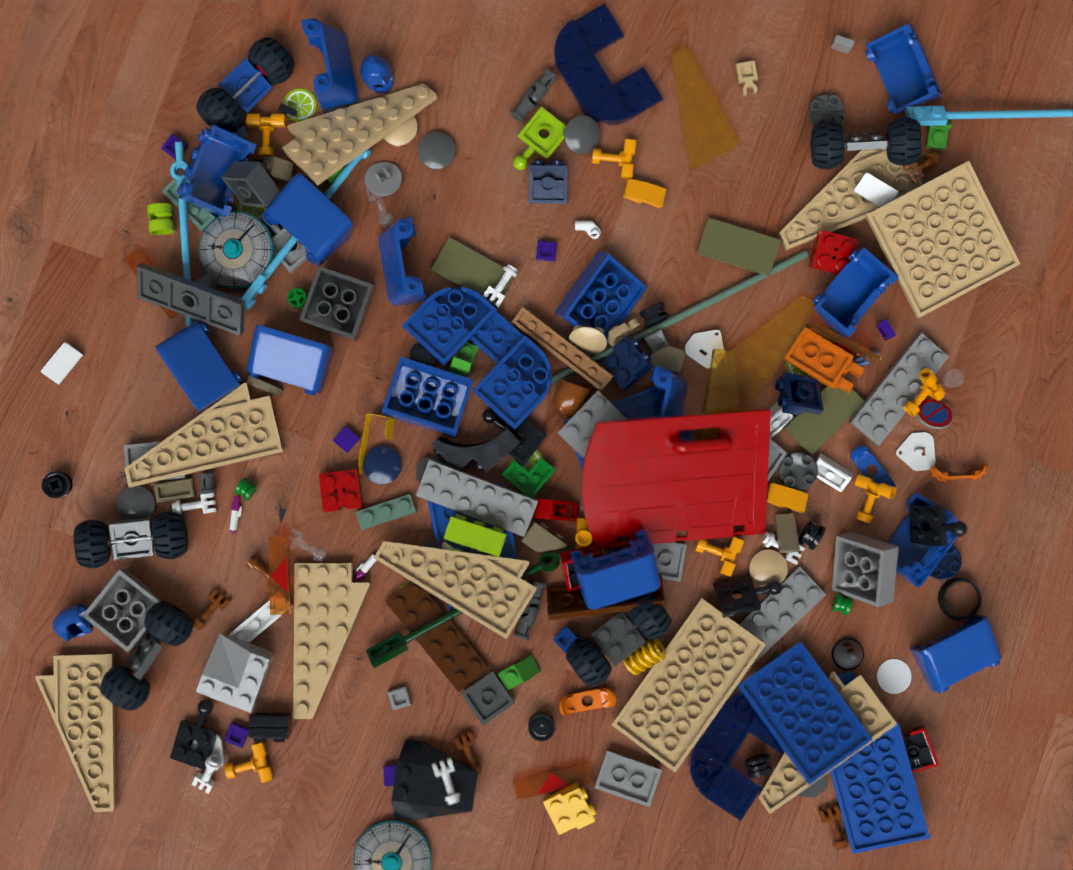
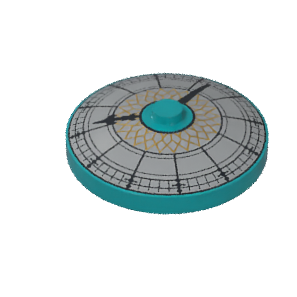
[199,212,275,289]
[353,820,432,870]

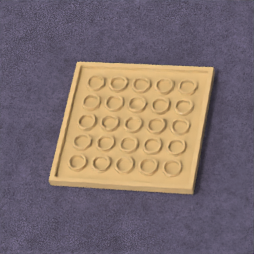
[865,161,1020,318]

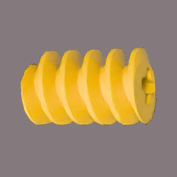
[623,639,666,675]

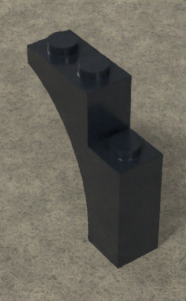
[432,426,523,472]

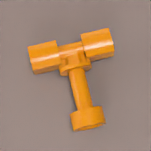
[246,114,287,158]
[592,139,636,180]
[903,368,945,417]
[855,474,897,523]
[575,518,592,549]
[695,537,744,577]
[224,742,274,783]

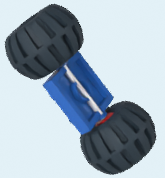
[196,37,294,133]

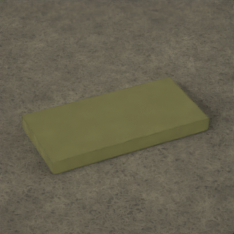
[697,217,781,277]
[431,237,514,307]
[784,386,864,456]

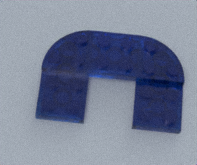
[554,3,663,125]
[689,693,785,821]

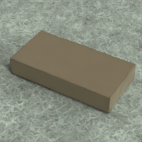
[154,478,196,503]
[774,513,800,553]

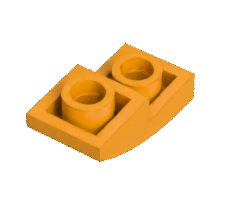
[623,179,667,208]
[767,483,809,513]

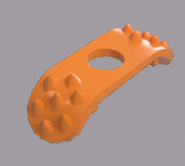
[930,463,988,482]
[559,688,617,716]

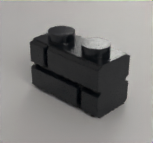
[248,712,291,742]

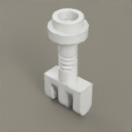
[483,264,517,307]
[172,493,217,515]
[761,532,805,565]
[192,755,221,794]
[432,758,460,805]

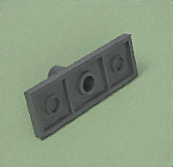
[137,263,245,336]

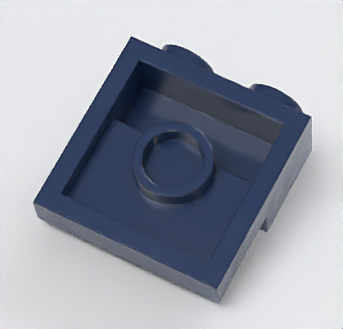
[529,159,568,204]
[601,335,654,391]
[775,372,824,415]

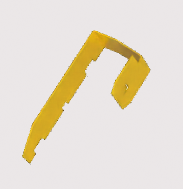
[359,413,395,475]

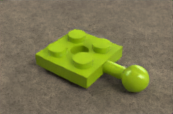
[513,106,566,170]

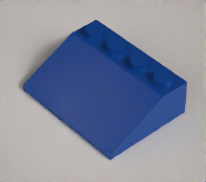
[555,251,648,345]
[382,356,474,438]

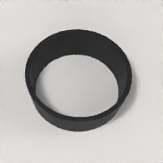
[938,578,982,620]

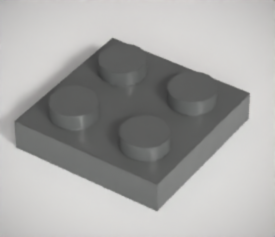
[461,671,515,726]

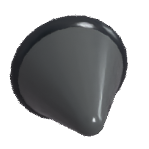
[832,638,864,670]

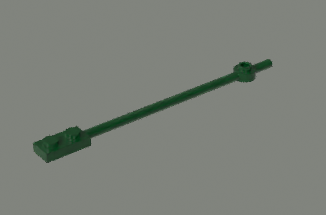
[366,544,575,668]

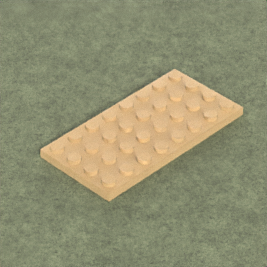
[612,599,766,772]

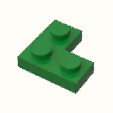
[502,458,555,498]

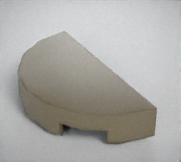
[246,376,284,397]

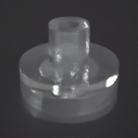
[943,368,964,388]

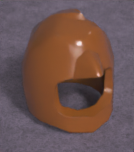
[554,379,591,417]

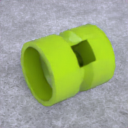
[147,203,175,235]

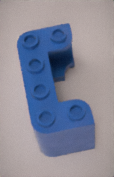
[177,125,257,217]
[570,529,661,609]

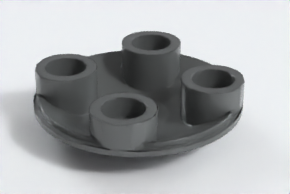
[808,94,845,126]
[563,115,600,154]
[418,132,456,170]
[779,452,818,490]
[117,486,156,520]

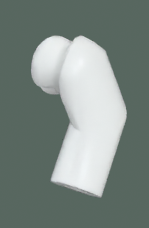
[575,221,601,239]

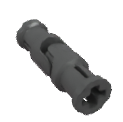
[509,69,558,124]
[513,580,547,640]

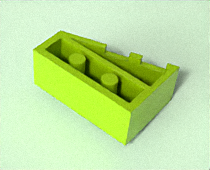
[444,514,507,557]

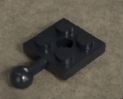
[482,408,547,466]
[909,504,968,547]
[713,575,782,618]
[170,699,218,770]

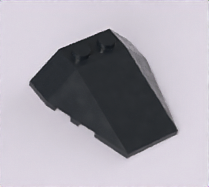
[391,739,478,820]

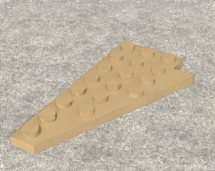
[282,83,437,186]
[779,132,923,251]
[124,383,283,488]
[374,541,537,639]
[293,563,371,719]
[35,653,116,812]
[758,671,897,814]

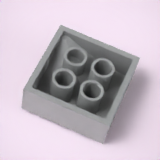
[557,391,627,459]
[832,532,898,607]
[83,569,161,652]
[196,633,275,713]

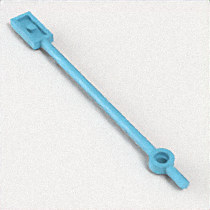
[905,106,1073,126]
[170,142,194,327]
[241,147,372,311]

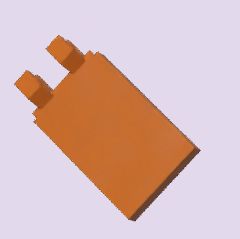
[784,327,864,394]

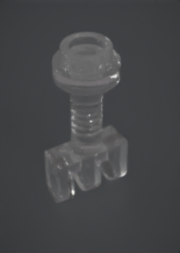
[365,189,393,227]
[283,528,327,562]

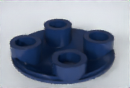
[363,446,402,484]
[930,544,962,580]

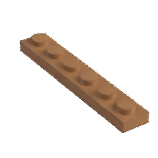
[512,307,614,392]

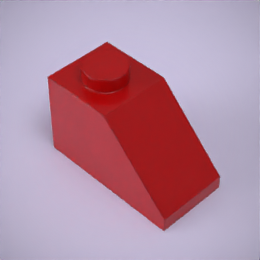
[534,499,579,522]

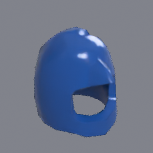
[360,55,394,93]
[53,603,93,641]

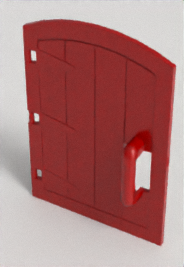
[581,409,771,549]

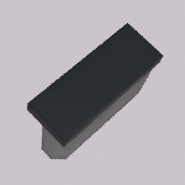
[278,103,298,119]

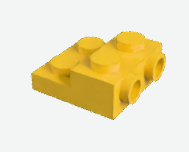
[542,782,596,835]

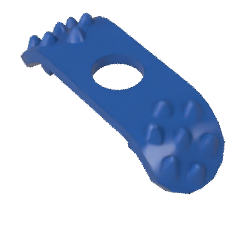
[850,445,896,487]

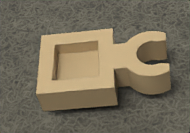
[735,61,758,96]
[608,318,640,346]

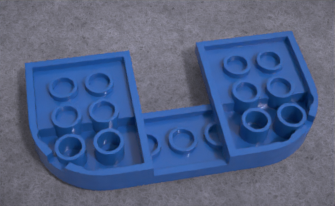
[402,287,551,430]

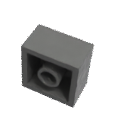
[221,161,280,207]

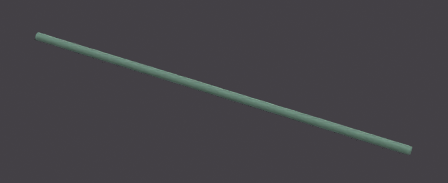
[551,250,809,385]

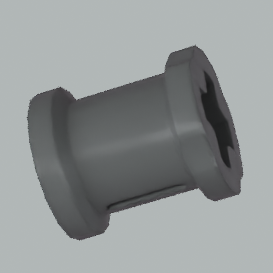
[197,473,217,494]

